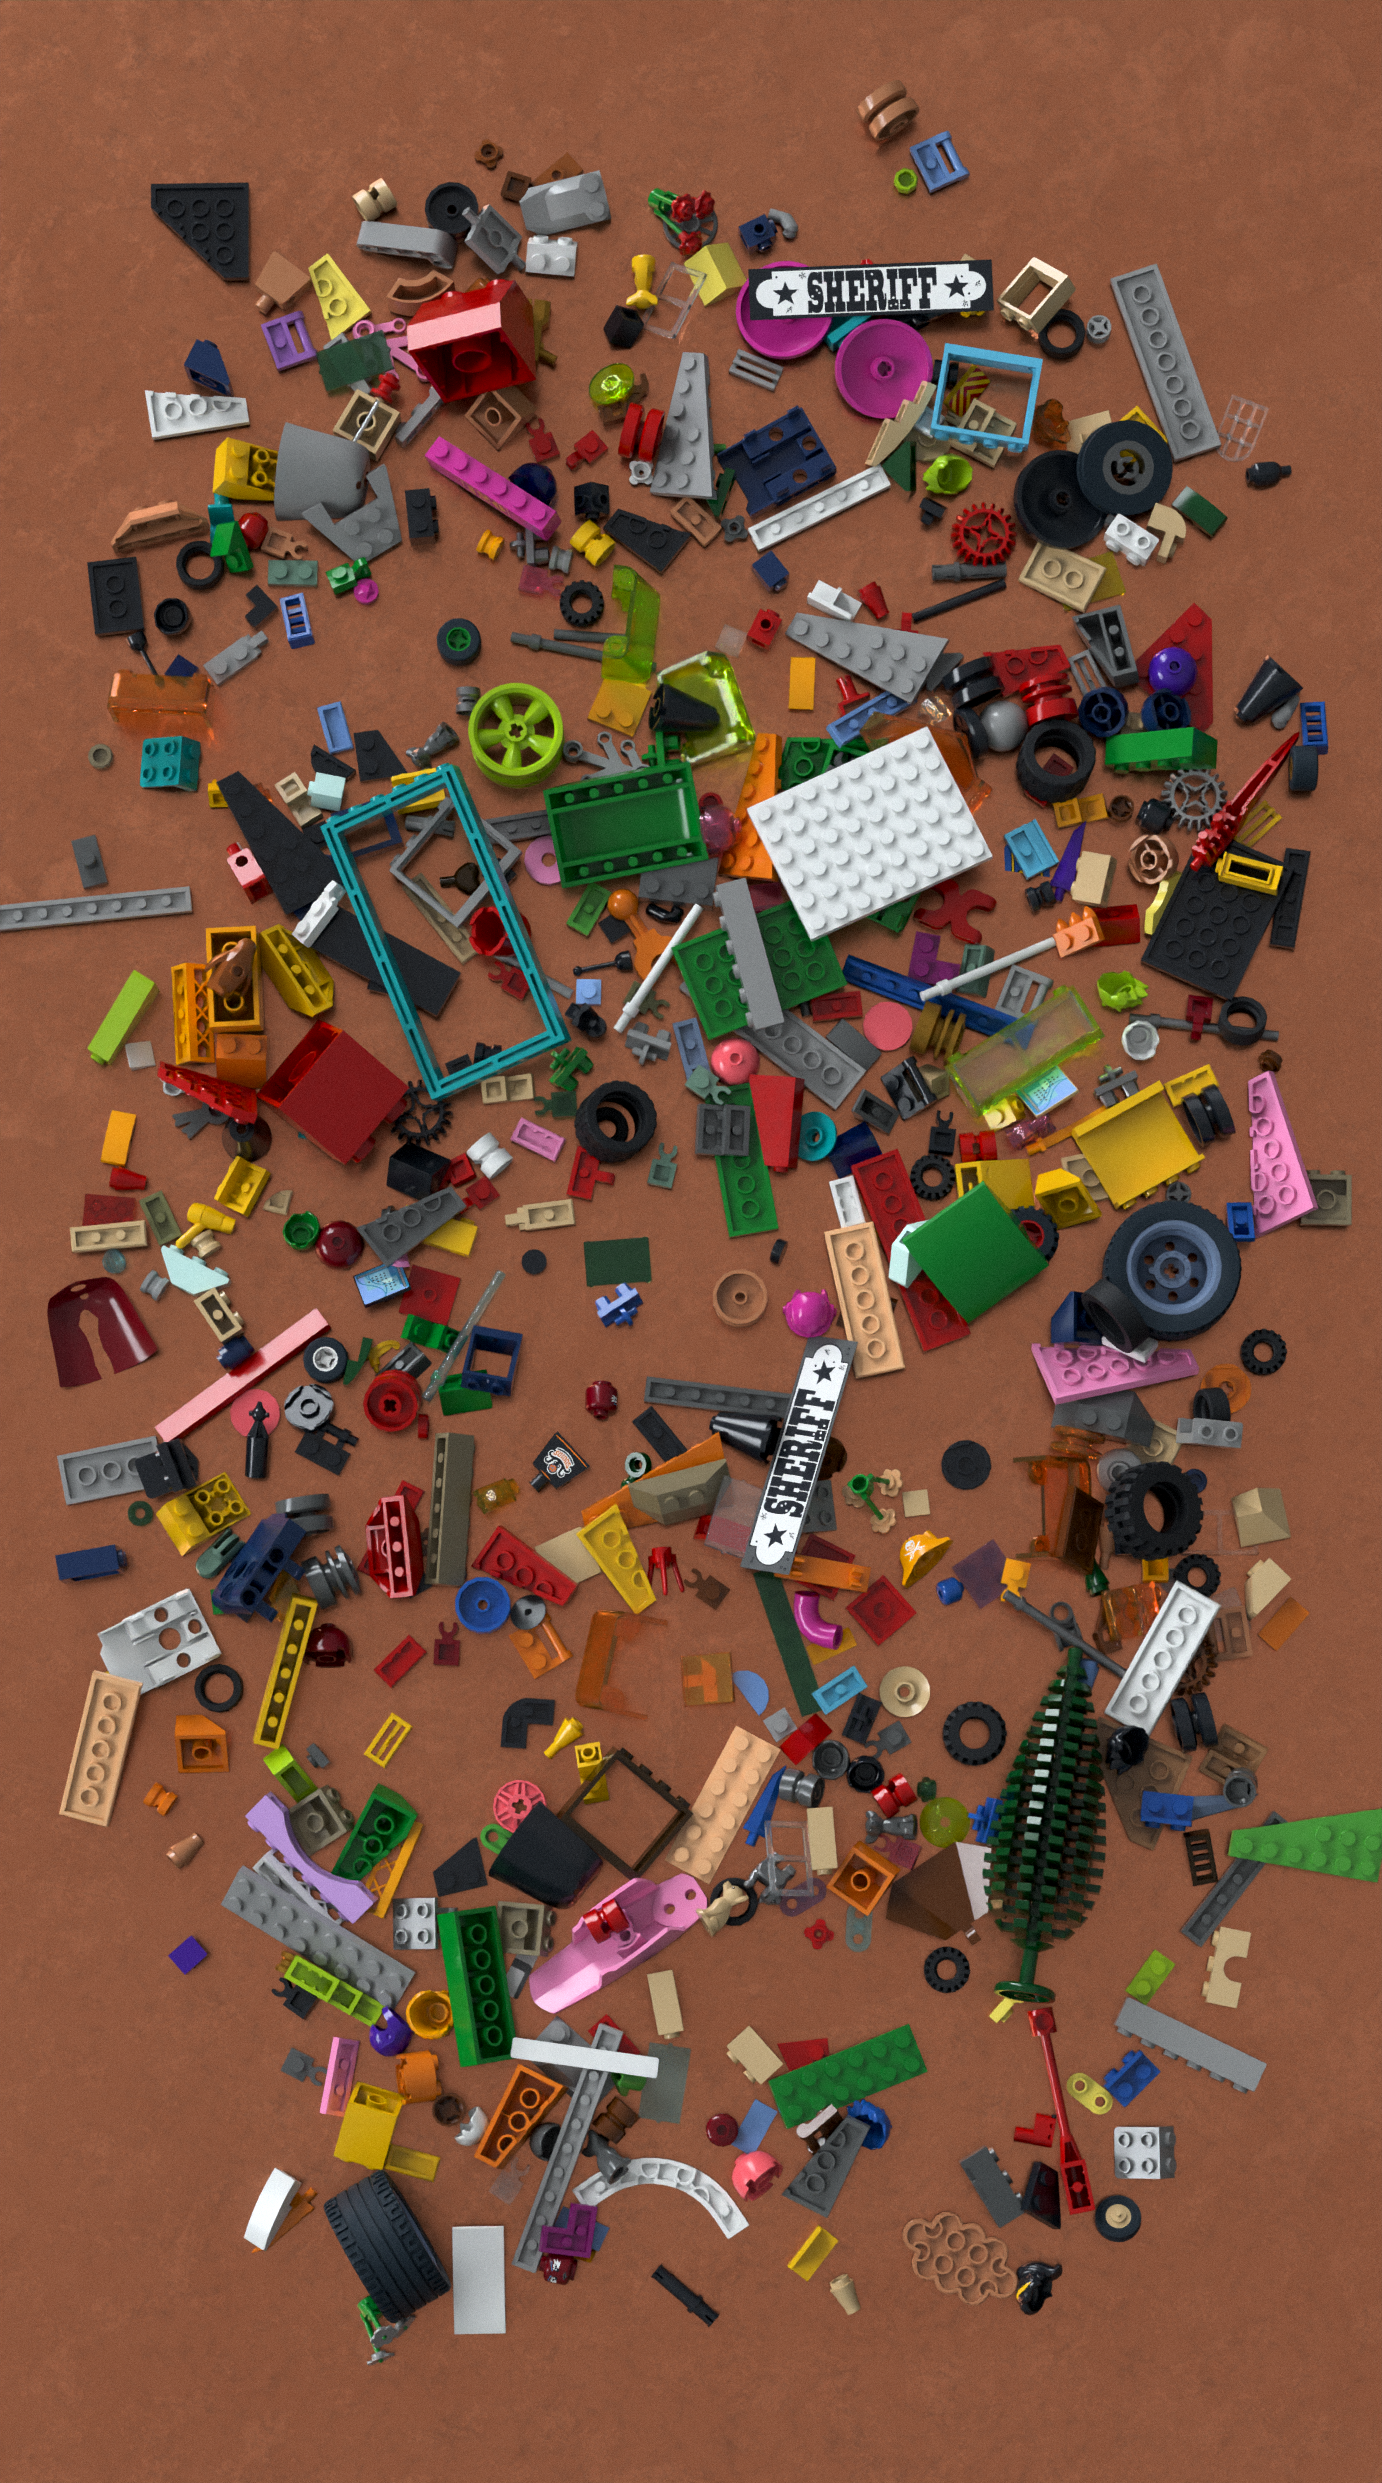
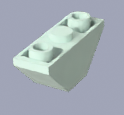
[889,1220,928,1288]
[161,1244,232,1297]

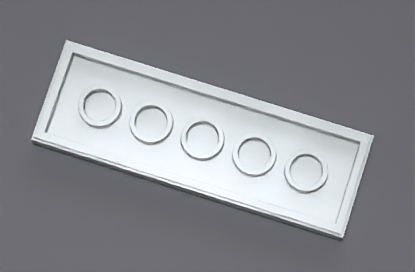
[1104,1580,1222,1737]

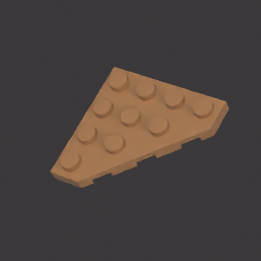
[1092,1716,1193,1850]

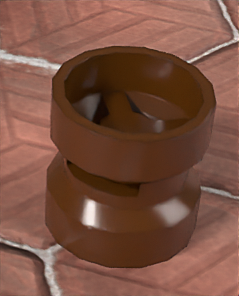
[1108,795,1134,824]

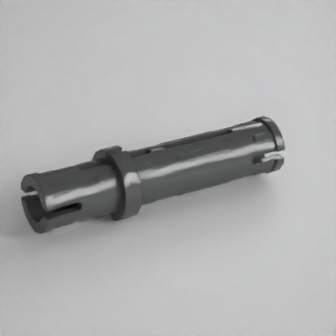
[932,561,1007,582]

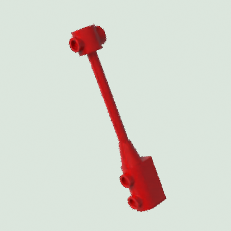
[1027,2007,1096,2215]

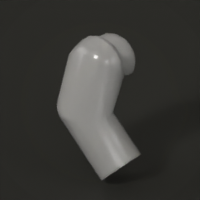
[768,208,798,239]
[1271,695,1300,729]

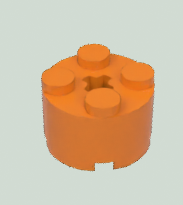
[395,2050,441,2105]

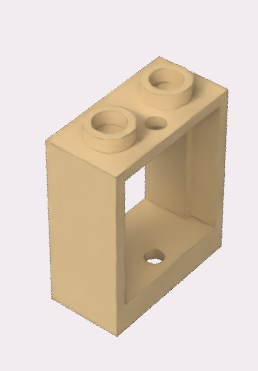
[996,257,1076,334]
[807,1807,838,1875]
[647,1970,684,2039]

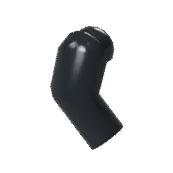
[645,903,684,923]

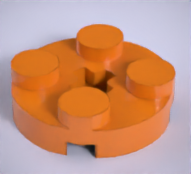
[1200,1364,1251,1414]

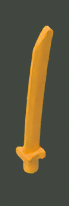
[1025,1097,1120,1156]

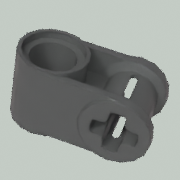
[1048,1601,1083,1652]

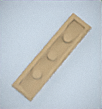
[402,873,478,965]

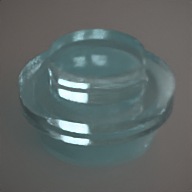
[102,1249,126,1273]

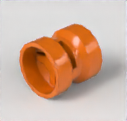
[143,1782,178,1817]

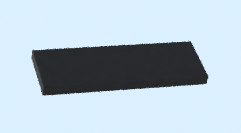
[309,905,461,1017]

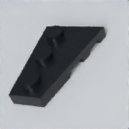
[603,509,692,574]

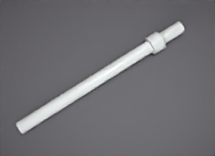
[613,903,703,1033]
[920,937,1056,1001]

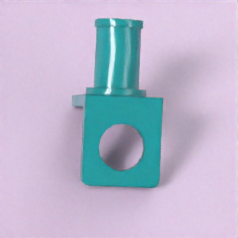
[208,493,235,544]

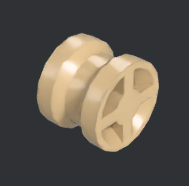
[190,1229,222,1259]

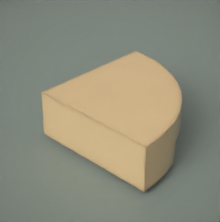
[263,1190,293,1216]

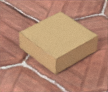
[902,1489,930,1518]

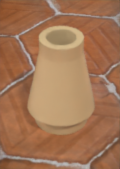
[829,2274,861,2315]

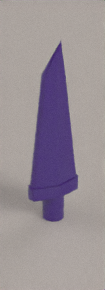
[1050,821,1086,902]

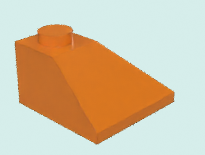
[175,1715,229,1773]

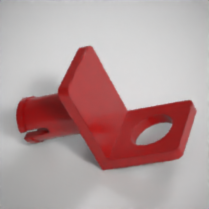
[836,674,870,717]

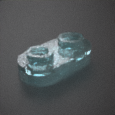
[845,1905,872,1952]

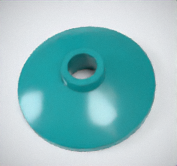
[798,1111,837,1161]

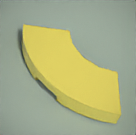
[1144,871,1182,935]

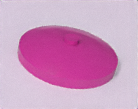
[736,261,834,359]
[835,319,933,419]

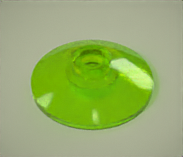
[589,363,634,404]
[919,1797,970,1848]

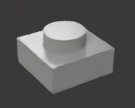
[763,1708,798,1742]

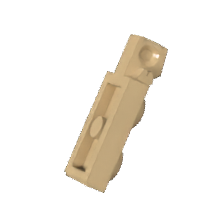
[505,1199,576,1231]

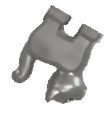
[744,1852,796,1905]

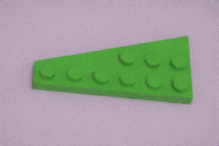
[1228,1808,1382,1883]

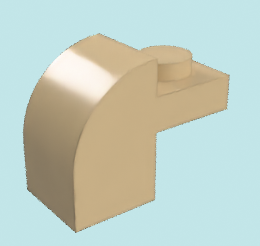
[1146,503,1186,564]

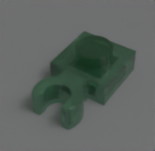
[534,1091,577,1118]

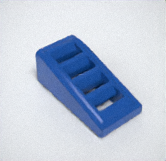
[279,593,315,649]
[1300,701,1328,755]

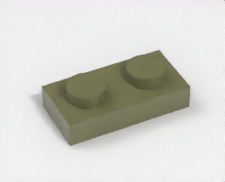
[139,1190,182,1247]

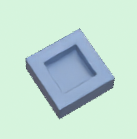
[576,979,602,1006]

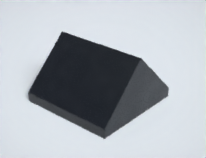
[386,1143,452,1201]

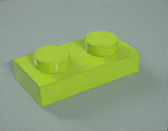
[1125,1949,1176,2005]

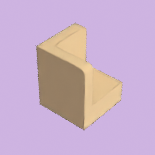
[910,1064,950,1100]

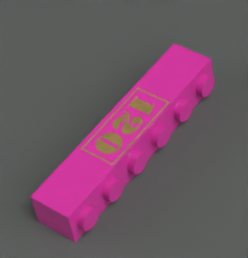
[425,436,561,541]

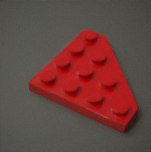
[1135,603,1213,732]
[157,1061,257,1125]

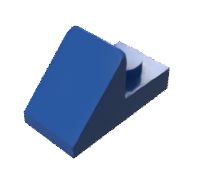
[1226,1202,1255,1242]

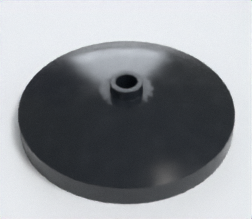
[1014,450,1108,549]

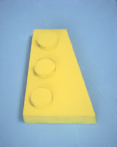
[308,253,372,340]

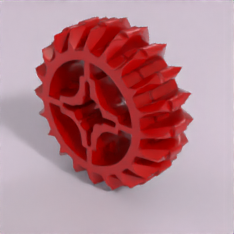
[951,502,1017,567]

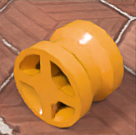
[476,529,505,560]

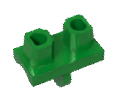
[642,732,682,767]
[548,1046,594,1092]

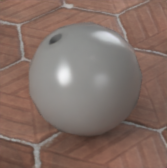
[979,700,1028,751]

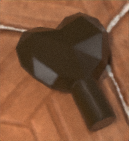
[440,862,481,895]

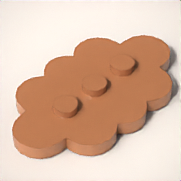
[902,2212,1018,2306]

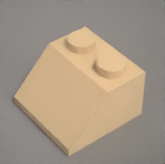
[1245,1558,1291,1621]

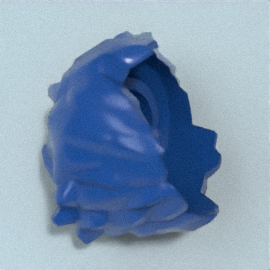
[847,2099,892,2150]

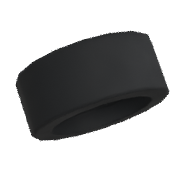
[1038,309,1086,359]
[176,541,224,590]
[1218,996,1267,1046]
[1193,1387,1231,1421]
[194,1664,244,1713]
[710,1878,758,1926]

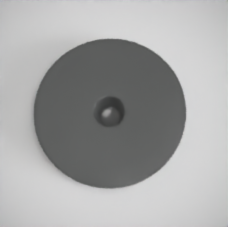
[511,1595,546,1630]

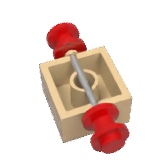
[333,373,402,461]

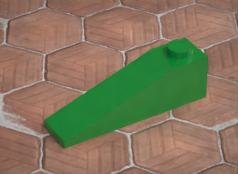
[331,1783,418,1881]

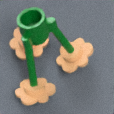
[842,1469,903,1534]

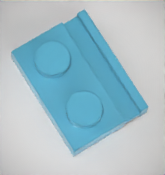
[1003,819,1059,880]

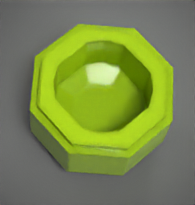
[894,168,918,194]

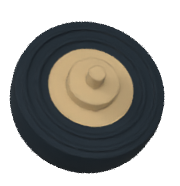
[1095,2195,1141,2242]

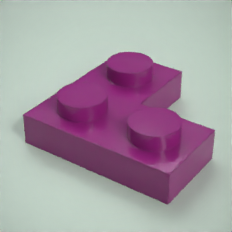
[908,931,960,990]
[538,2203,598,2258]

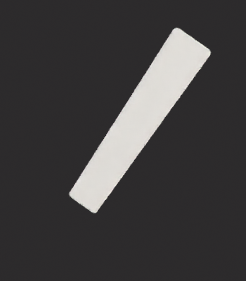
[511,2037,659,2078]

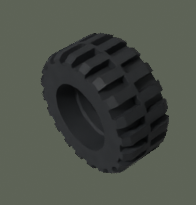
[1105,1461,1204,1561]

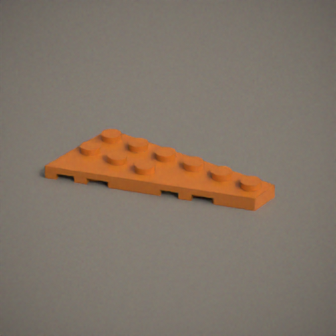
[718,733,782,882]
[581,1432,734,1528]

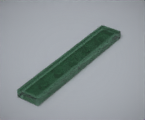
[753,1571,822,1717]

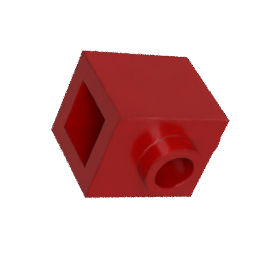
[747,609,782,651]

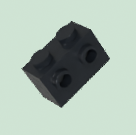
[405,488,439,546]

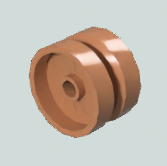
[856,80,920,141]
[713,1269,768,1328]

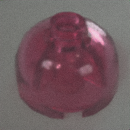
[700,804,742,855]

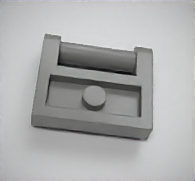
[995,964,1054,1027]

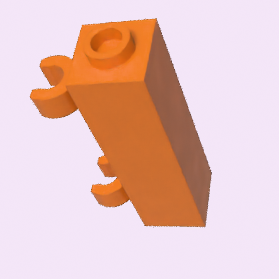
[774,1554,871,1593]

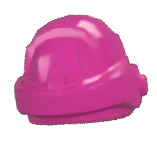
[783,1289,837,1337]

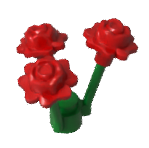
[648,188,715,256]

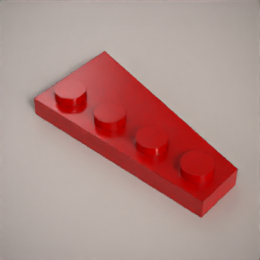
[471,1525,579,1606]

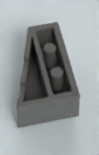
[638,857,719,911]
[958,2145,1025,2228]

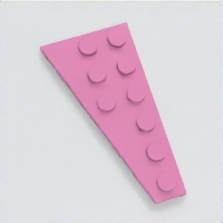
[1248,1071,1318,1238]
[1031,1343,1199,1405]

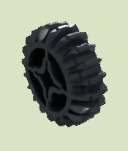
[387,1080,453,1147]

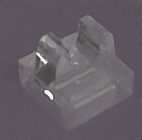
[918,695,952,727]

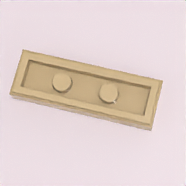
[70,1220,148,1253]

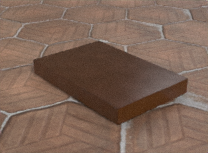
[1055,1486,1104,1575]

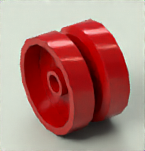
[618,402,665,464]
[363,1369,423,1432]

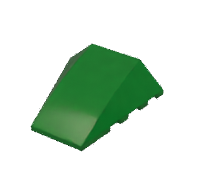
[778,737,889,791]

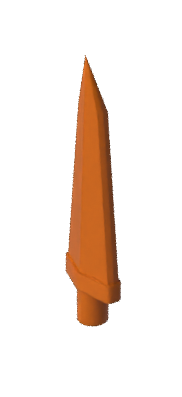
[252,2187,318,2253]

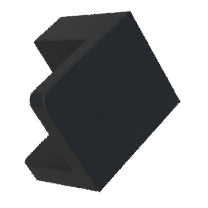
[603,305,644,348]

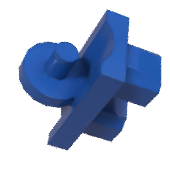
[595,1283,643,1327]
[968,1797,1005,1844]

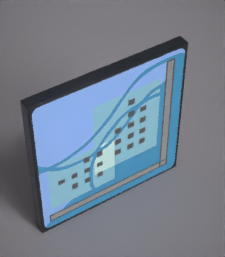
[353,1264,412,1308]

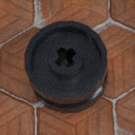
[425,182,480,244]
[941,656,1005,710]
[1181,1084,1236,1147]
[1170,1692,1218,1754]

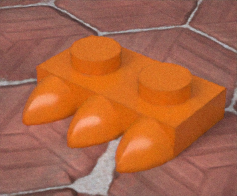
[1053,906,1105,958]

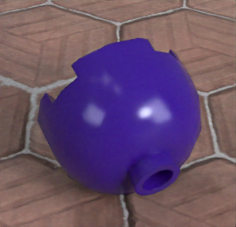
[1148,647,1198,697]

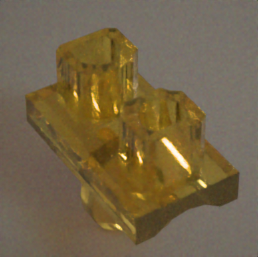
[472,1478,520,1514]

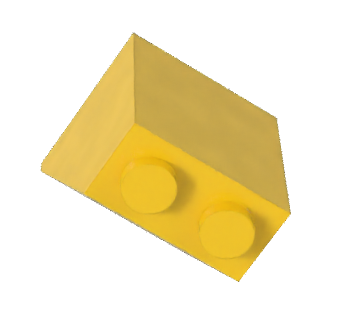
[333,2081,405,2170]

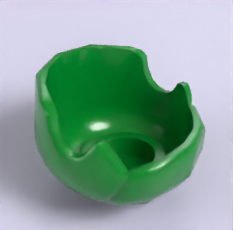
[282,1211,321,1250]

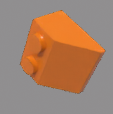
[216,1033,270,1089]
[826,1841,901,1916]

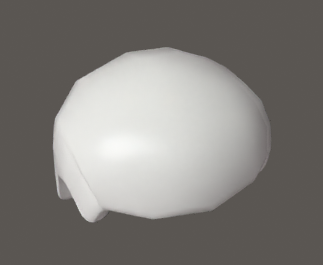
[1121,1020,1160,1061]
[455,2106,490,2146]

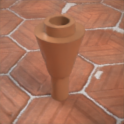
[1099,1521,1115,1569]

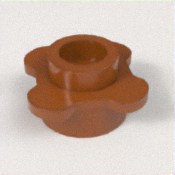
[474,139,503,168]

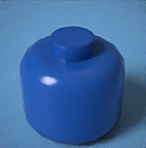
[936,1577,964,1605]

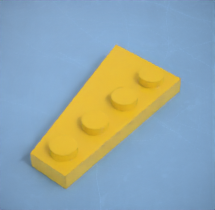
[576,1504,656,1615]

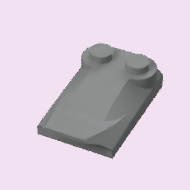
[519,170,611,235]
[530,2016,615,2104]

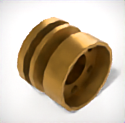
[909,1000,966,1064]

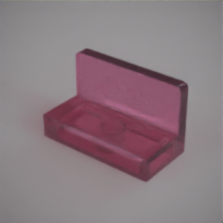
[748,882,783,914]

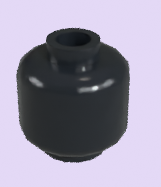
[1136,798,1174,835]

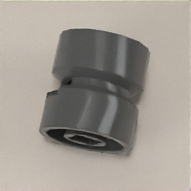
[1223,1767,1258,1808]
[779,1768,825,1808]

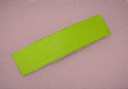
[284,1955,385,2027]

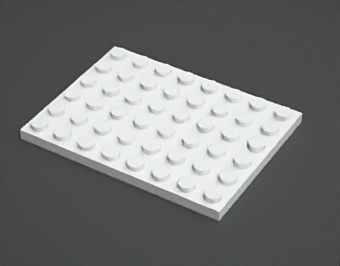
[747,726,993,942]

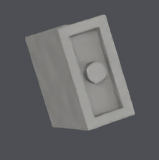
[1176,1418,1243,1448]

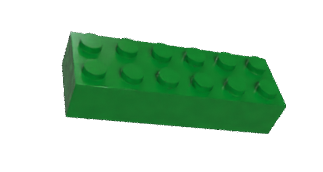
[437,1906,516,2067]

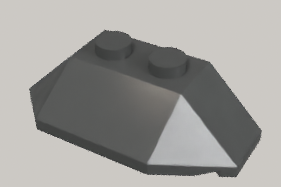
[1051,1390,1155,1448]

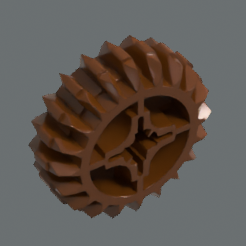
[1177,1635,1219,1696]

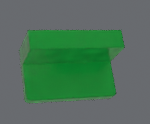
[437,1369,492,1416]

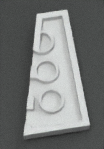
[145,390,250,440]

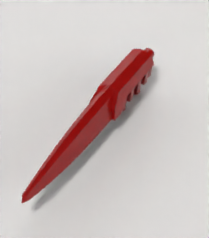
[1190,732,1299,871]

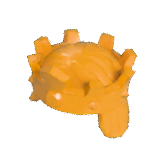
[406,1990,454,2040]

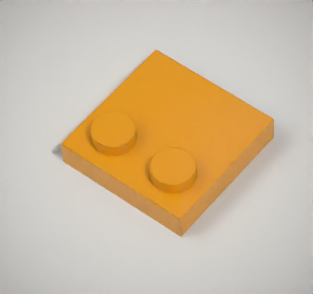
[587,673,652,738]

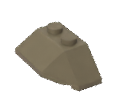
[628,1458,731,1525]

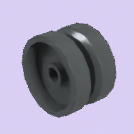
[275,1494,335,1538]

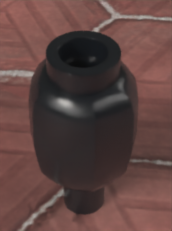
[1245,461,1292,486]

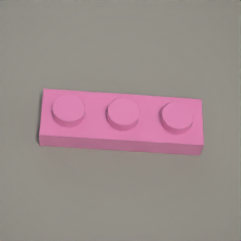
[320,2037,360,2117]

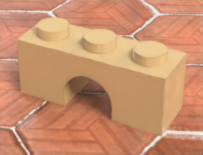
[1201,1927,1251,2008]

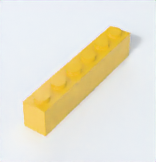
[253,1592,318,1749]

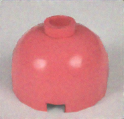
[711,1037,760,1086]
[732,2151,783,2202]

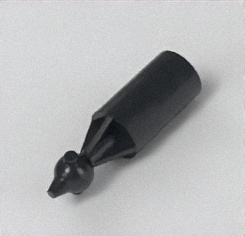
[245,1401,270,1478]

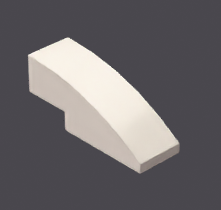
[244,2168,302,2251]

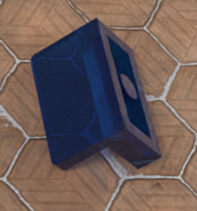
[827,1121,882,1178]

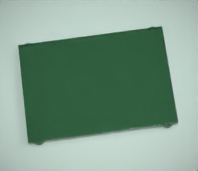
[584,1236,652,1287]

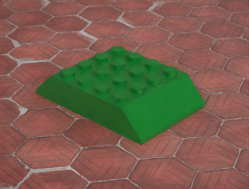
[543,761,709,888]

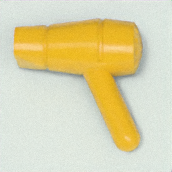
[176,1202,236,1249]

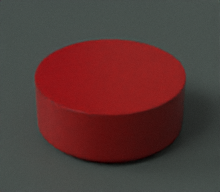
[418,1414,429,1439]

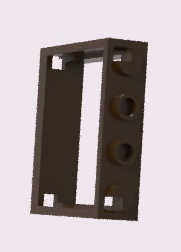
[555,1746,694,1881]

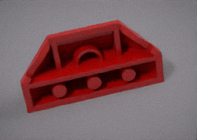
[365,1495,424,1598]

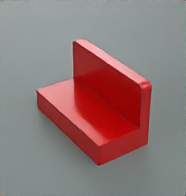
[1091,904,1140,947]

